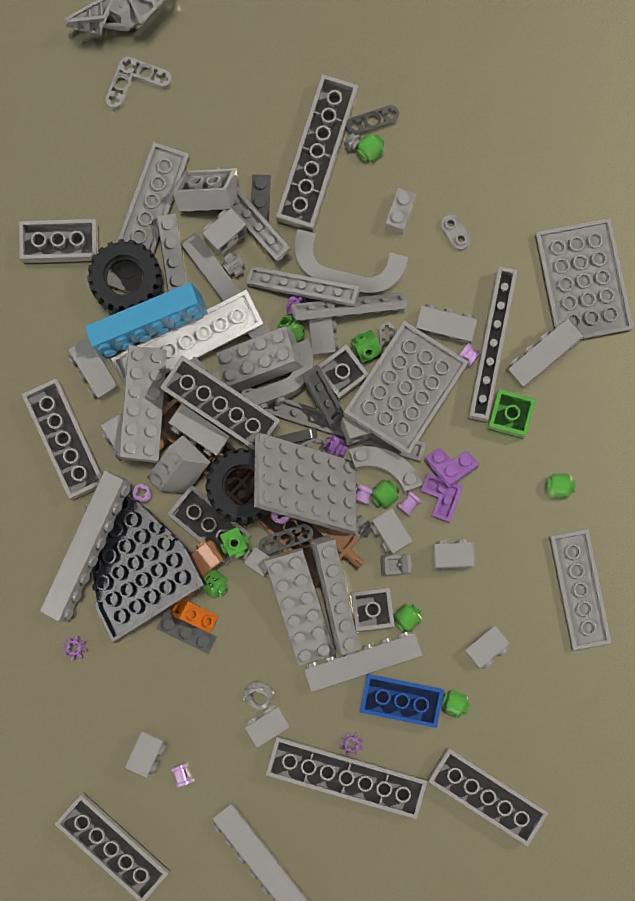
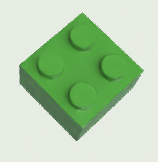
[487,389,536,438]

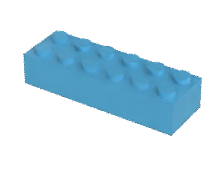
[85,282,208,357]

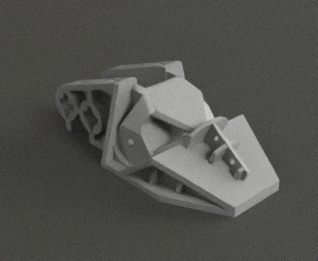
[63,0,165,35]

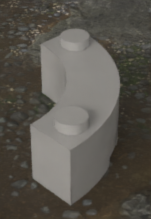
[349,446,423,493]

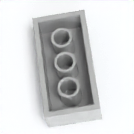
[19,219,99,263]
[509,318,584,387]
[217,326,303,392]
[167,485,252,565]

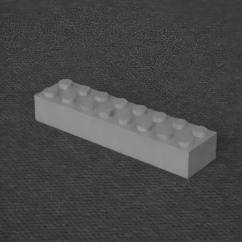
[276,74,358,232]
[266,736,427,819]

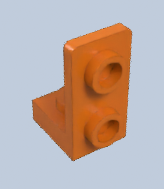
[170,599,218,633]

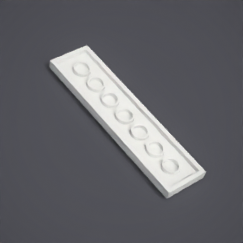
[111,290,264,387]

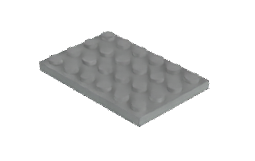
[535,218,634,339]
[343,321,469,455]
[254,433,356,535]

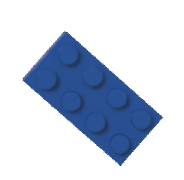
[360,674,444,728]

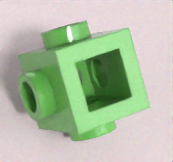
[351,330,383,363]
[220,527,250,559]

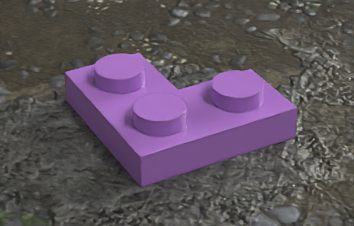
[425,447,479,488]
[421,473,463,523]

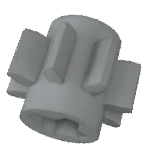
[221,253,245,277]
[353,515,372,538]

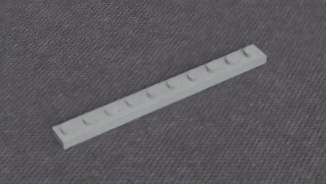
[241,388,426,462]

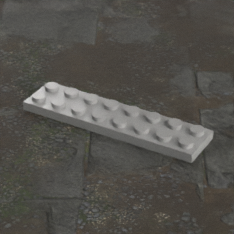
[107,142,189,293]

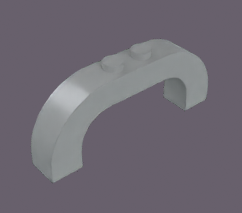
[295,229,408,296]
[212,339,313,410]

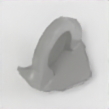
[243,680,274,710]

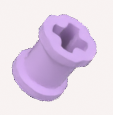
[132,484,151,503]
[397,491,422,517]
[171,763,194,788]

